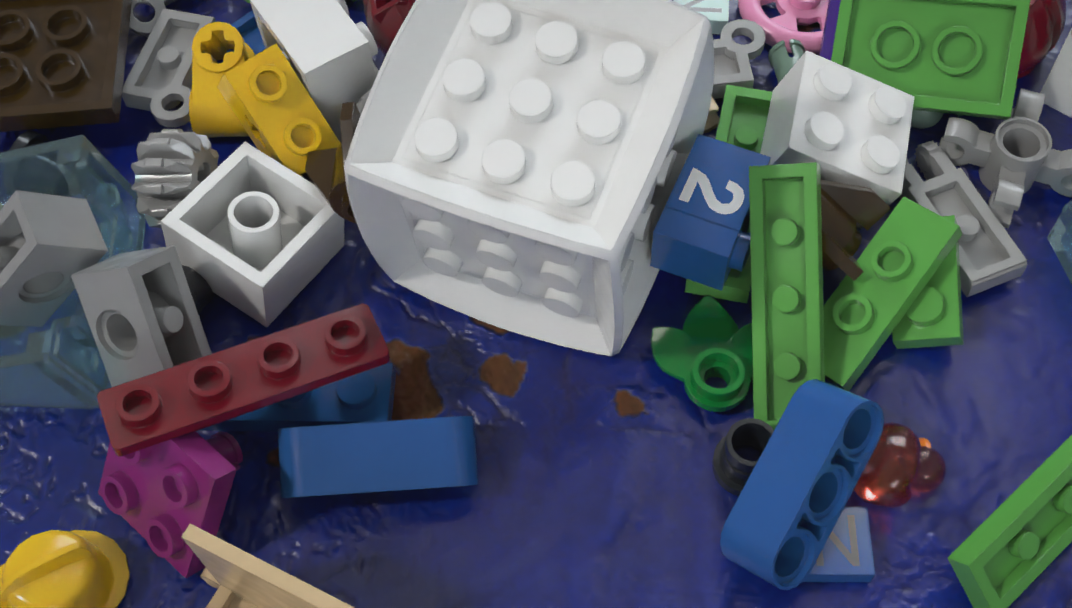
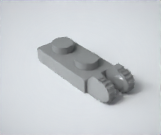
[898,140,1028,297]

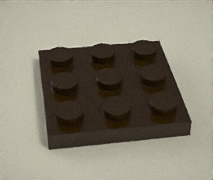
[0,0,132,132]

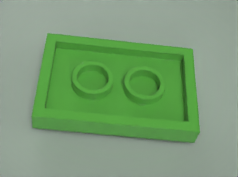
[831,0,1030,120]

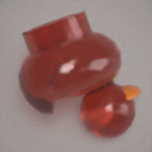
[854,422,947,508]

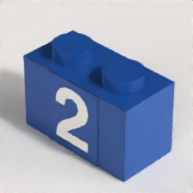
[650,134,771,291]

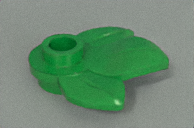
[651,295,753,412]

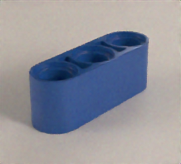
[720,379,884,590]
[278,416,478,498]

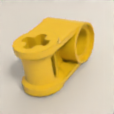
[189,22,255,138]

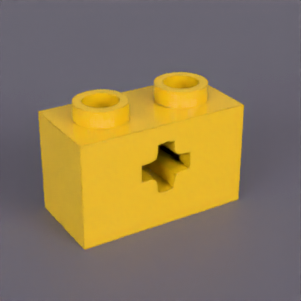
[217,43,341,176]

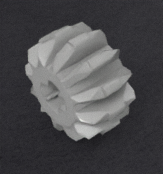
[131,129,219,229]

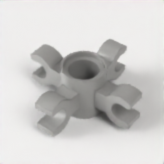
[939,88,1072,228]

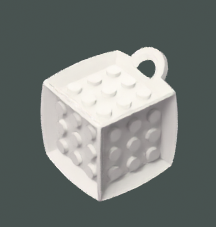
[344,0,714,356]

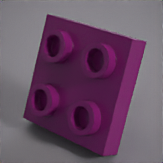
[98,431,243,578]

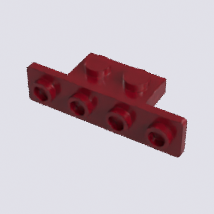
[97,303,390,456]

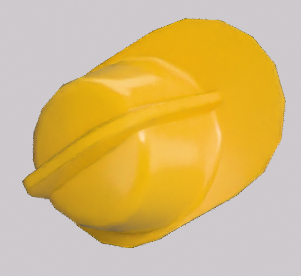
[0,530,130,608]

